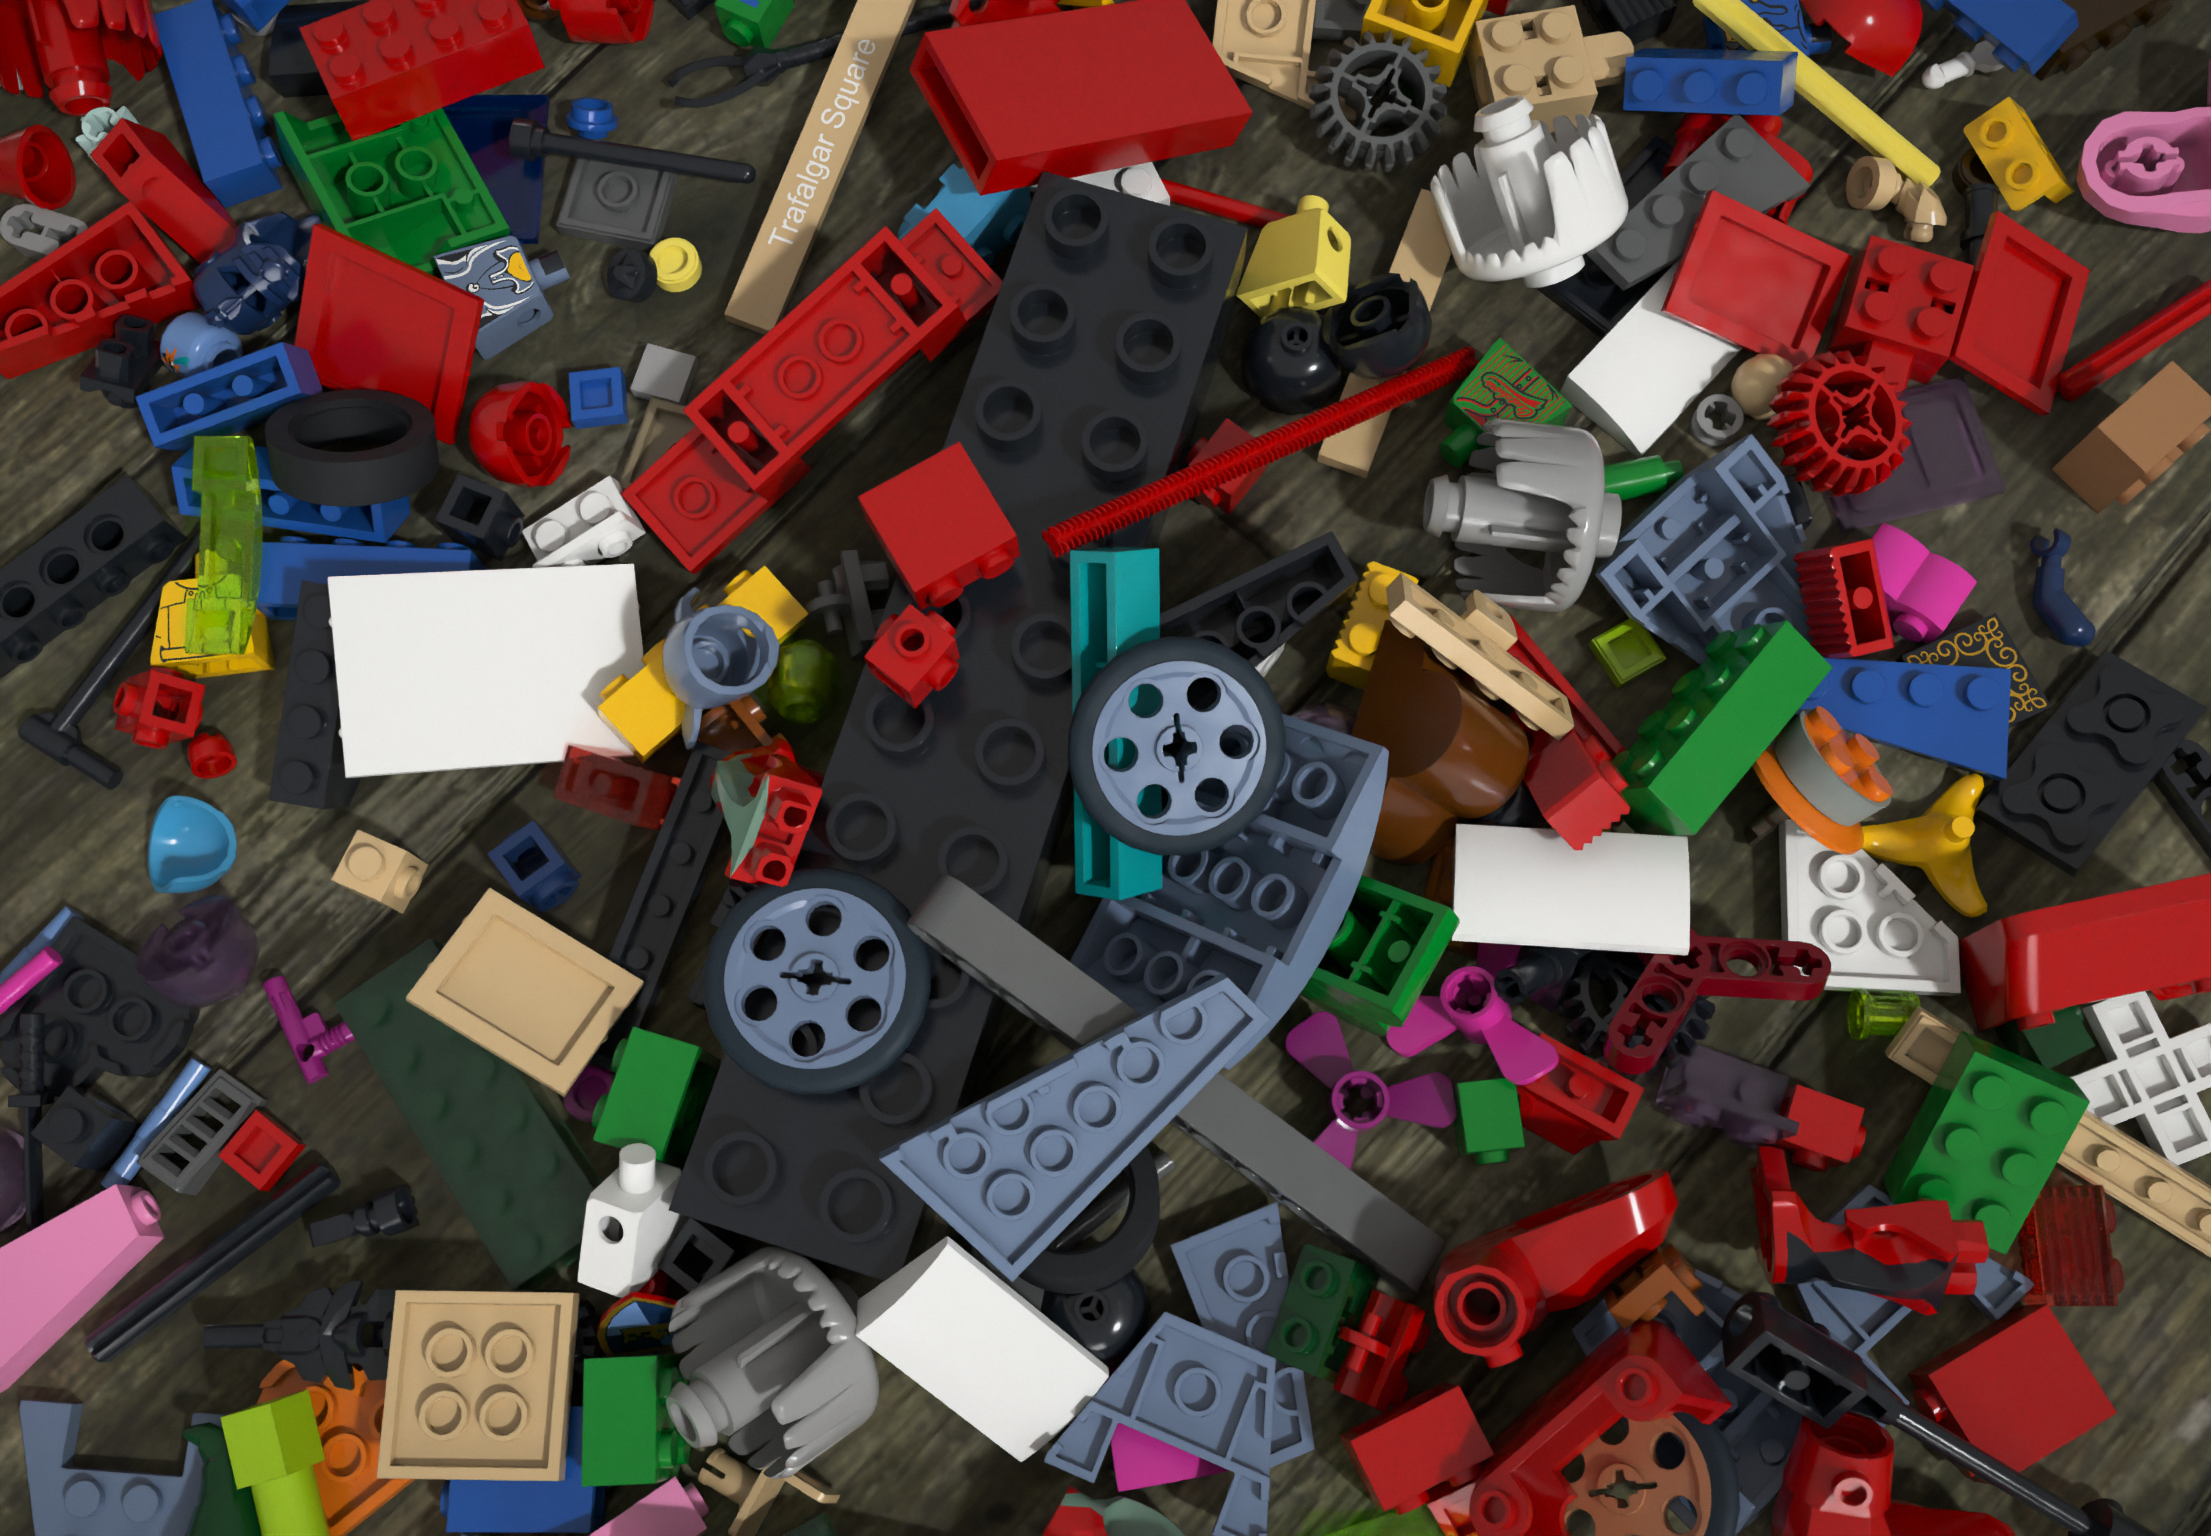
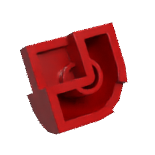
[1800,0,1923,77]

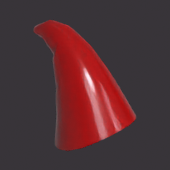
[0,124,76,210]

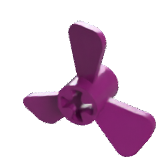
[1285,1011,1456,1170]

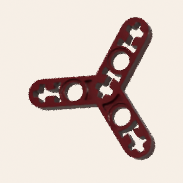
[1603,926,1831,1074]

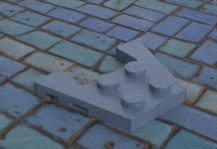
[1790,1185,2035,1428]
[1044,1312,1276,1536]
[19,1399,228,1536]

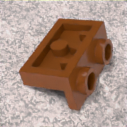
[1602,1243,1706,1330]

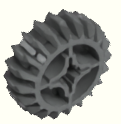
[1309,30,1447,173]

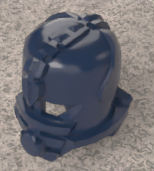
[193,211,321,335]

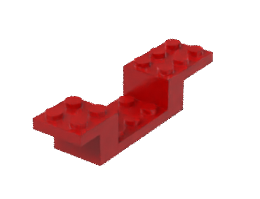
[621,208,1003,575]

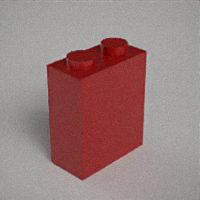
[1908,1304,2117,1485]

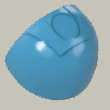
[148,796,237,893]

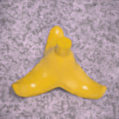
[1862,773,1987,918]

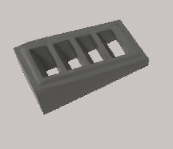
[136,1068,268,1195]

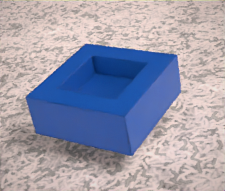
[569,367,628,429]

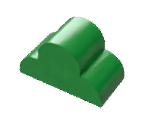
[1300,875,1460,1036]

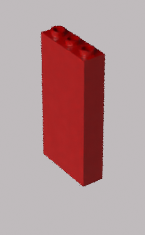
[909,0,1253,196]

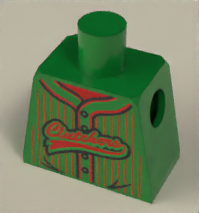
[1439,338,1572,468]

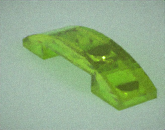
[185,436,263,655]

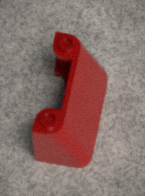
[1469,1319,1733,1536]

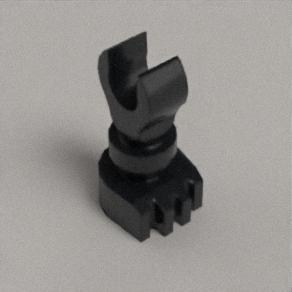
[307,1185,420,1248]

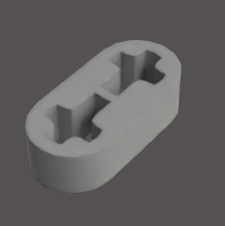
[0,204,89,260]

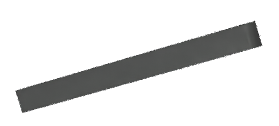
[906,874,1446,1295]

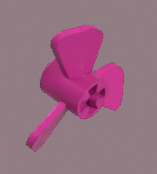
[1386,942,1559,1085]

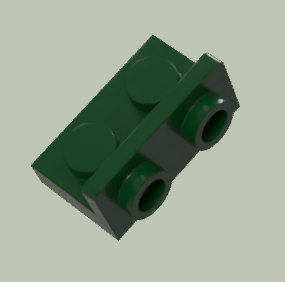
[1265,1244,1380,1384]

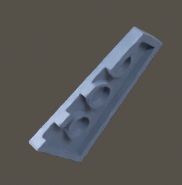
[1170,1202,1315,1468]

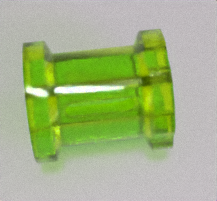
[1847,989,1921,1040]

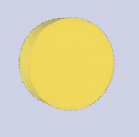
[649,238,702,292]

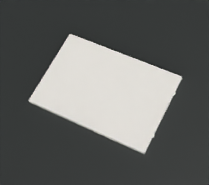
[327,564,645,778]

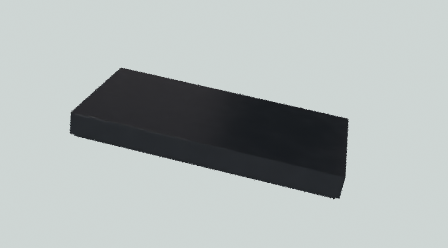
[1536,135,1675,339]

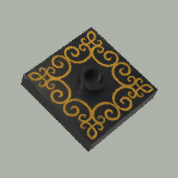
[1895,613,2052,728]

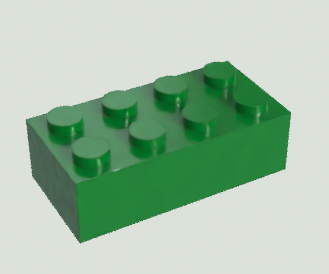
[1611,620,1833,836]

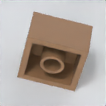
[2052,360,2211,513]

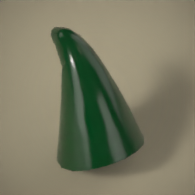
[181,1422,262,1536]

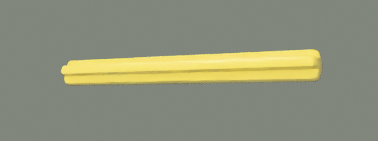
[1692,0,1941,187]

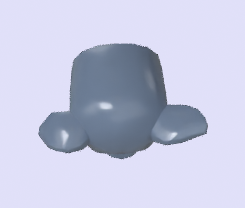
[663,587,780,749]

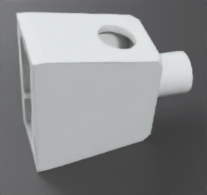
[578,1143,688,1298]

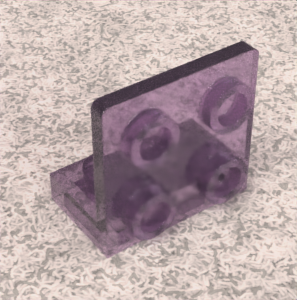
[1655,1044,1800,1149]

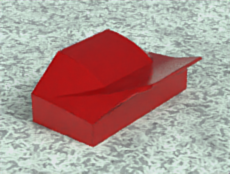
[1516,1032,1645,1155]

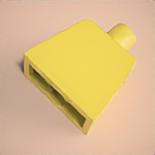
[1236,195,1351,318]

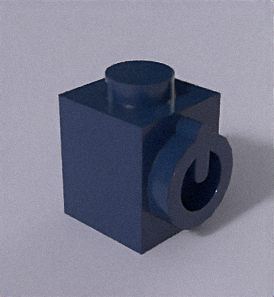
[487,820,582,912]

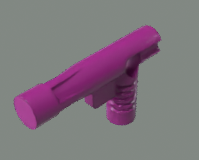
[262,975,363,1084]

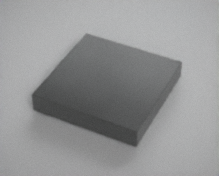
[556,139,680,251]

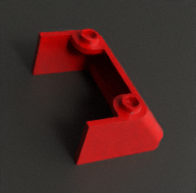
[1958,873,2211,1031]

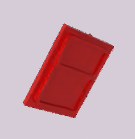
[1661,190,1853,367]
[1948,211,2090,416]

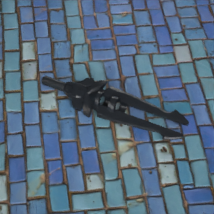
[202,1280,585,1390]

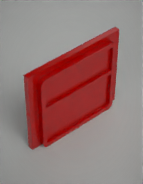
[294,223,485,445]

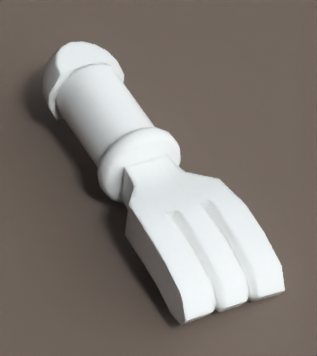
[1922,40,2004,89]

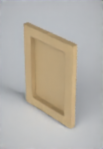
[406,888,644,1097]

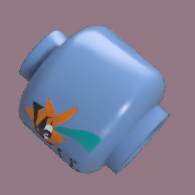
[160,312,243,378]

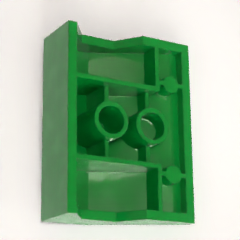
[273,108,510,279]

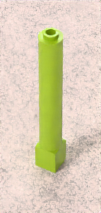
[220,1389,330,1536]

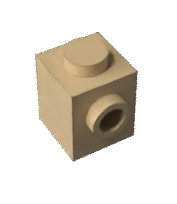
[331,830,428,914]

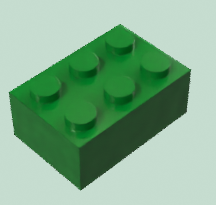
[1883,1031,2090,1255]

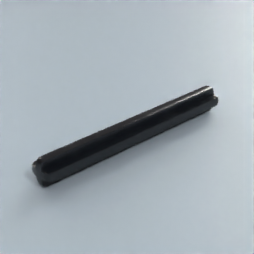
[85,1161,341,1363]

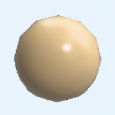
[1731,354,1793,420]

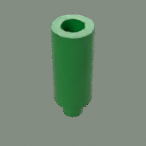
[1604,455,1683,501]

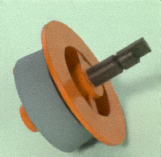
[1744,706,1893,855]

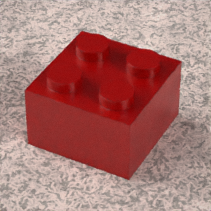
[1339,1382,1494,1515]

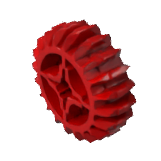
[1766,350,1913,497]

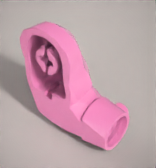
[2076,58,2211,233]

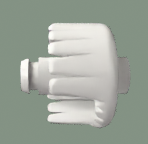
[1430,95,1628,288]

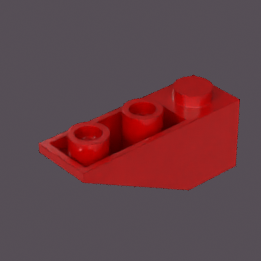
[90,118,238,264]

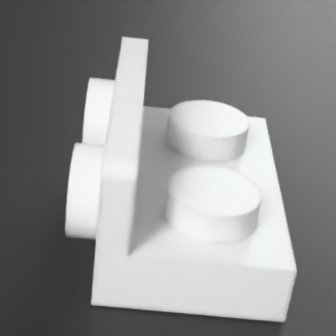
[522,475,646,568]

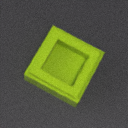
[1588,618,1667,690]

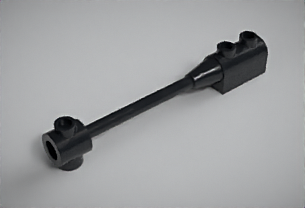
[1721,1292,2158,1536]

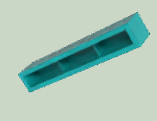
[1070,547,1162,901]

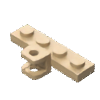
[1386,573,1575,741]

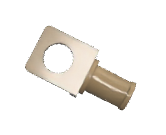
[698,1448,841,1536]

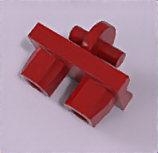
[1333,1289,1431,1413]

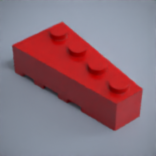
[0,201,202,380]

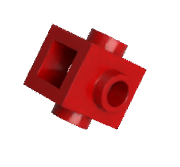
[864,604,960,709]
[113,667,206,749]

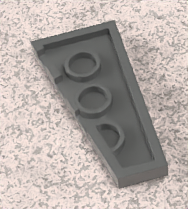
[1587,114,1811,291]

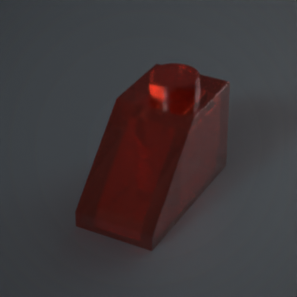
[553,745,682,830]

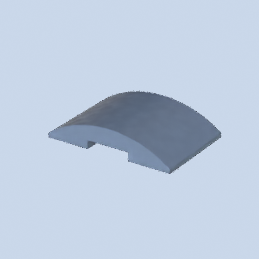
[1070,703,1389,1070]

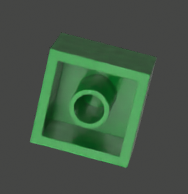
[592,1027,721,1169]
[581,1354,690,1487]

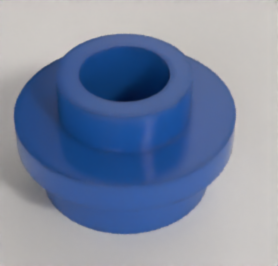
[566,98,618,139]

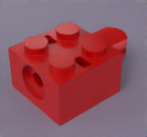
[1826,235,1974,398]

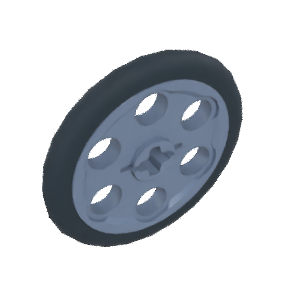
[1067,636,1286,856]
[703,868,931,1095]

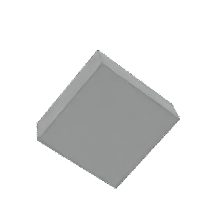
[630,343,700,405]

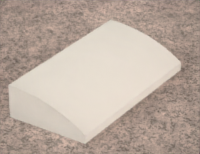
[1560,261,1743,458]
[1452,824,1690,956]
[855,1236,1109,1462]

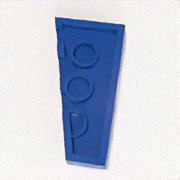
[1793,658,2011,781]

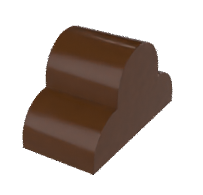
[1351,620,1529,866]

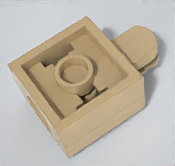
[1466,5,1634,133]

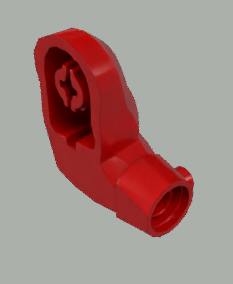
[1432,1168,1679,1368]
[1771,1412,2016,1536]

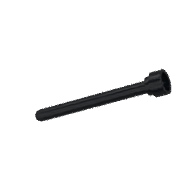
[509,117,756,184]

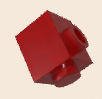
[1186,418,1267,515]
[1765,1084,1866,1173]

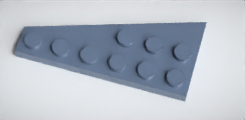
[879,973,1270,1282]

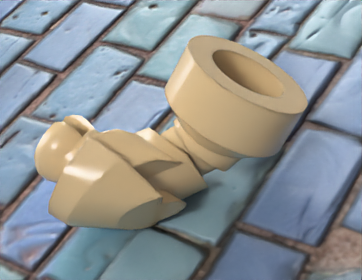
[1846,156,1947,243]

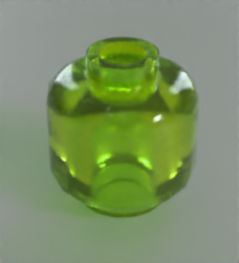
[767,640,841,724]

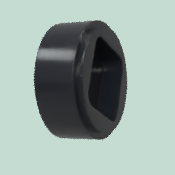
[607,248,658,303]

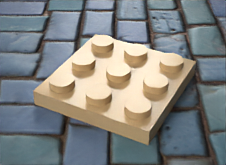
[377,1290,580,1481]

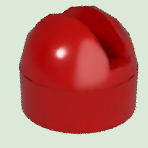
[187,732,237,779]

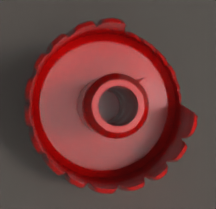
[0,0,163,116]

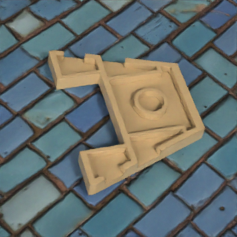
[1212,0,1356,126]

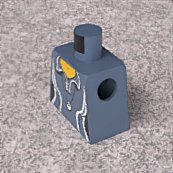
[434,236,571,360]

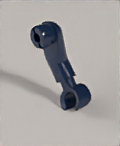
[2030,528,2096,647]

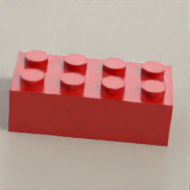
[299,0,545,141]

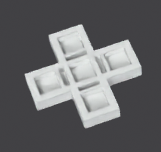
[2069,991,2211,1165]

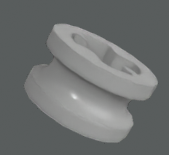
[1690,394,1744,448]

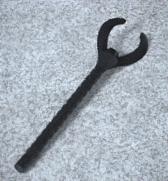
[667,0,983,108]

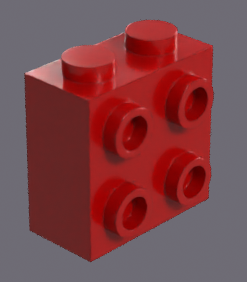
[858,441,1020,611]

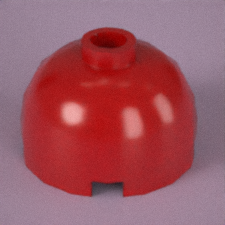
[469,381,571,487]

